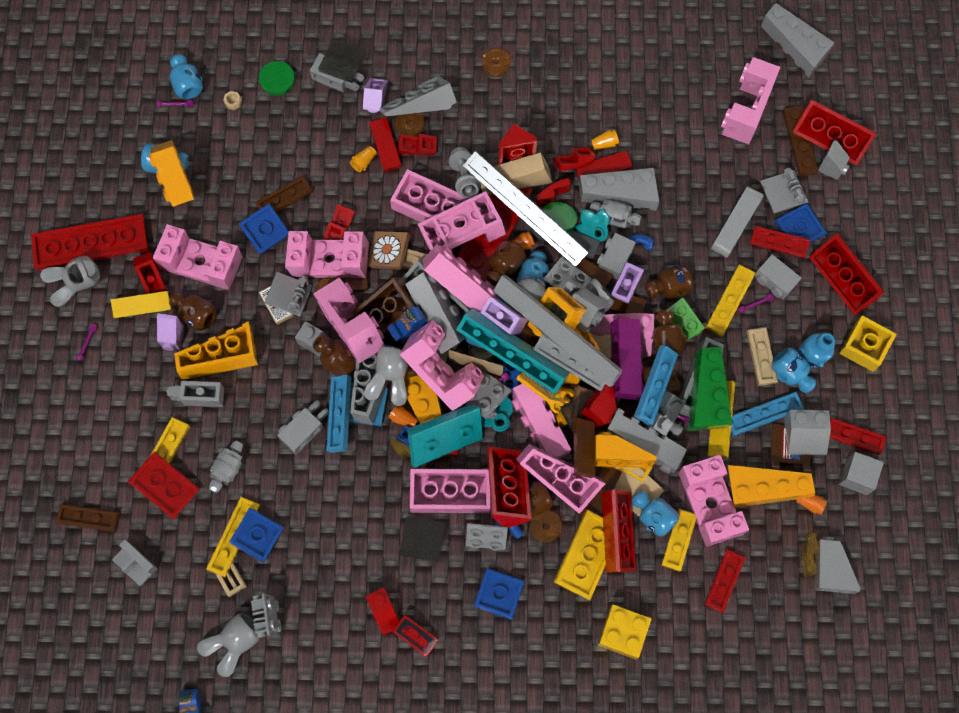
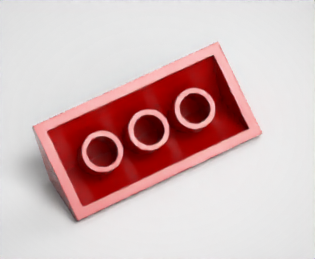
[792,99,877,165]
[498,124,537,165]
[809,233,885,315]
[487,446,532,528]
[601,490,636,573]

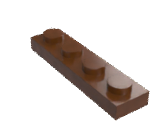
[783,106,818,177]

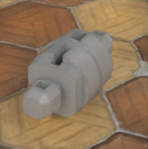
[589,199,642,228]
[209,441,243,493]

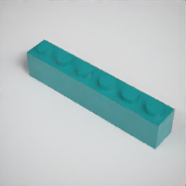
[456,308,570,394]

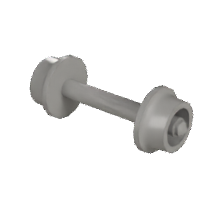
[449,147,480,199]

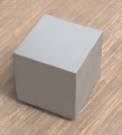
[561,288,609,333]
[839,452,884,495]

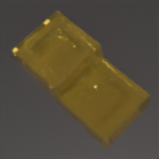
[389,439,427,469]
[802,533,820,578]

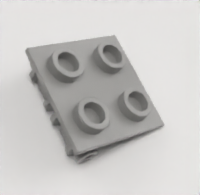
[760,168,808,213]
[543,256,592,290]
[264,272,312,317]
[464,371,512,419]
[466,523,508,551]
[251,593,281,638]

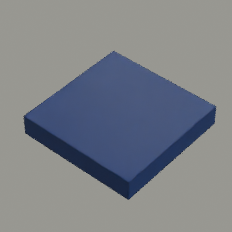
[775,203,827,244]
[238,204,289,255]
[229,508,284,563]
[474,568,525,620]

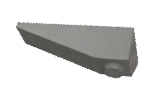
[380,75,457,116]

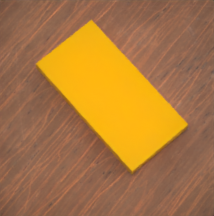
[554,510,606,600]

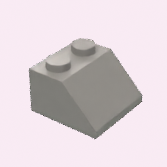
[784,410,831,455]

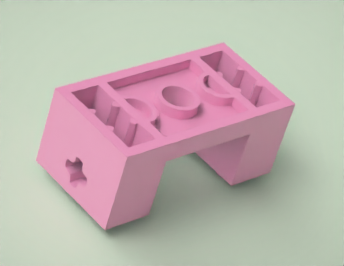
[721,57,780,145]
[418,191,506,256]
[153,224,243,290]
[285,231,369,278]
[313,278,385,363]
[400,320,484,411]
[679,455,749,547]

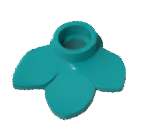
[575,209,610,242]
[481,397,513,432]

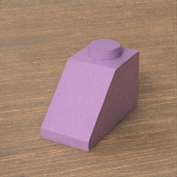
[363,78,388,113]
[611,262,644,303]
[480,296,528,334]
[157,313,185,351]

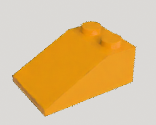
[595,432,657,469]

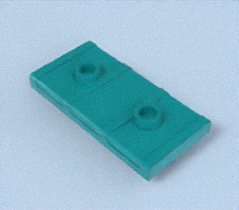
[408,404,483,468]

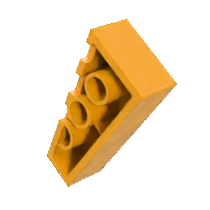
[174,321,258,380]
[404,374,443,424]
[728,465,815,508]

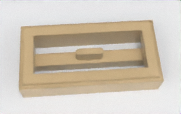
[216,563,247,598]

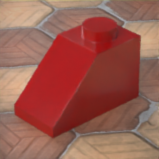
[133,252,167,294]
[580,384,617,427]
[365,588,399,636]

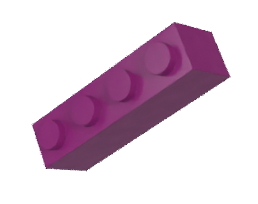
[610,317,644,400]

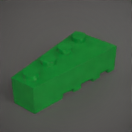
[687,347,732,431]

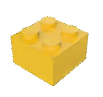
[839,315,897,372]
[598,604,651,660]

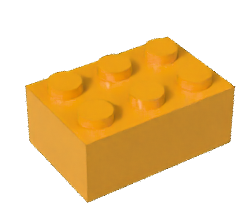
[149,140,194,207]

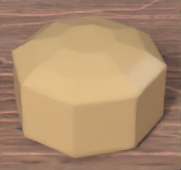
[223,91,242,110]

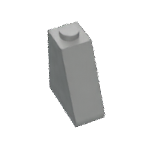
[814,537,860,594]

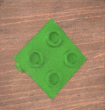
[654,298,705,341]

